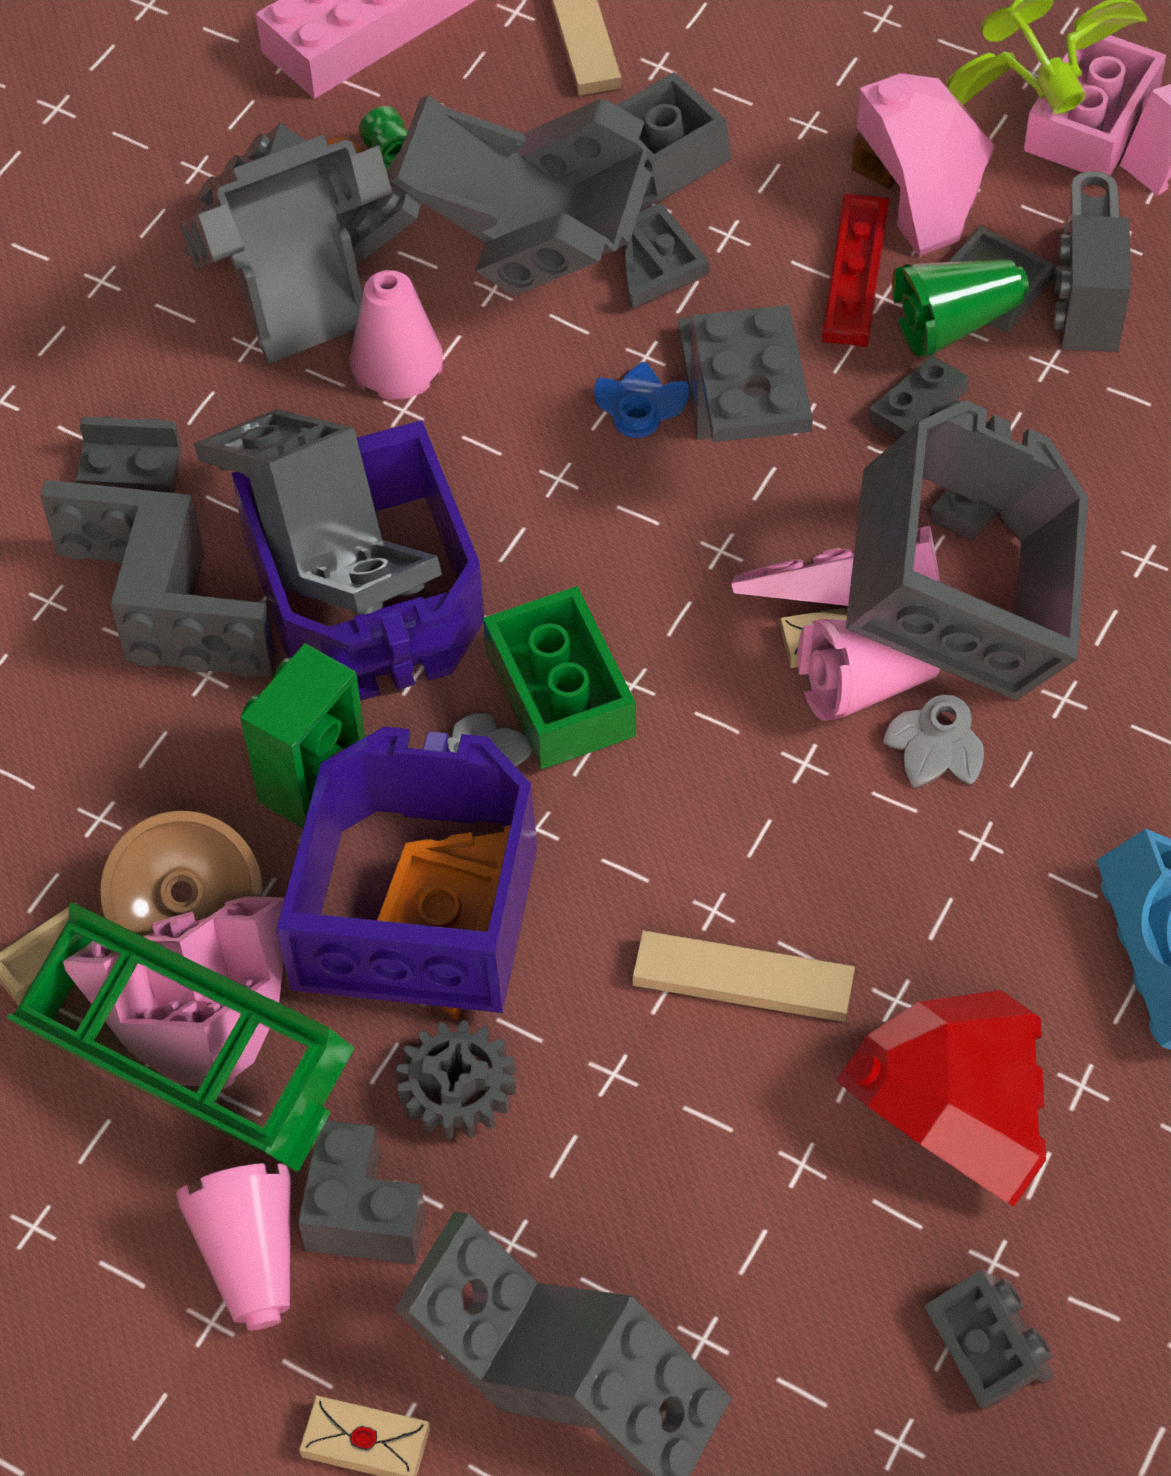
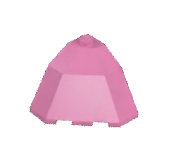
[857,73,994,256]
[63,896,285,1089]

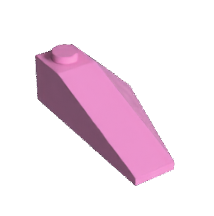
[731,526,940,606]

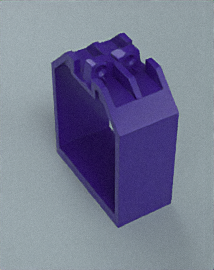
[231,420,484,701]
[277,727,537,1013]

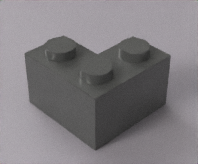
[298,1120,426,1265]

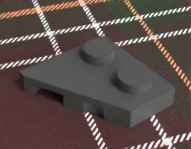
[624,203,709,309]

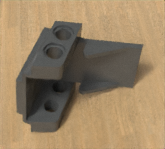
[390,95,651,296]
[179,134,392,364]

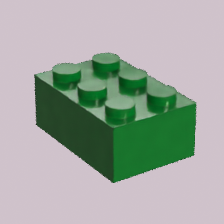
[483,586,636,770]
[240,643,366,828]

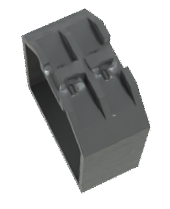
[846,400,1088,701]

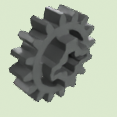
[396,1021,516,1140]

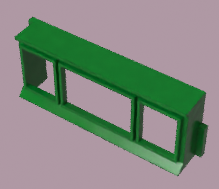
[6,901,355,1172]

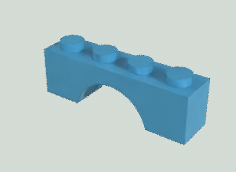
[1096,829,1171,1050]

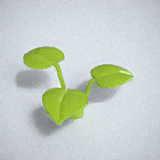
[946,0,1147,114]

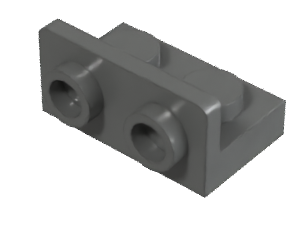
[76,416,182,493]
[924,1269,1055,1410]

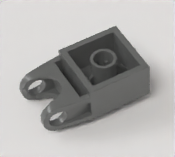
[616,72,732,210]
[1053,171,1131,352]

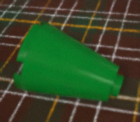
[891,259,1029,358]

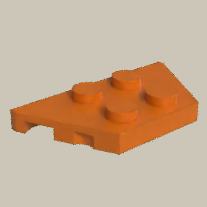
[377,825,511,1020]

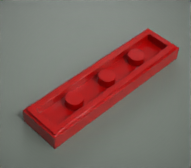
[821,194,889,347]

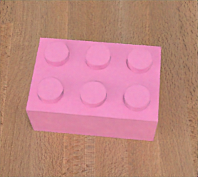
[1024,35,1167,176]

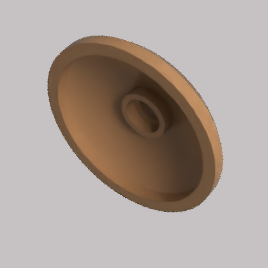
[100,811,262,936]

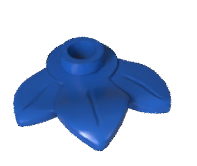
[594,362,690,438]

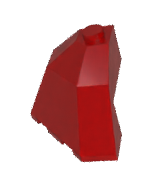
[836,990,1046,1207]

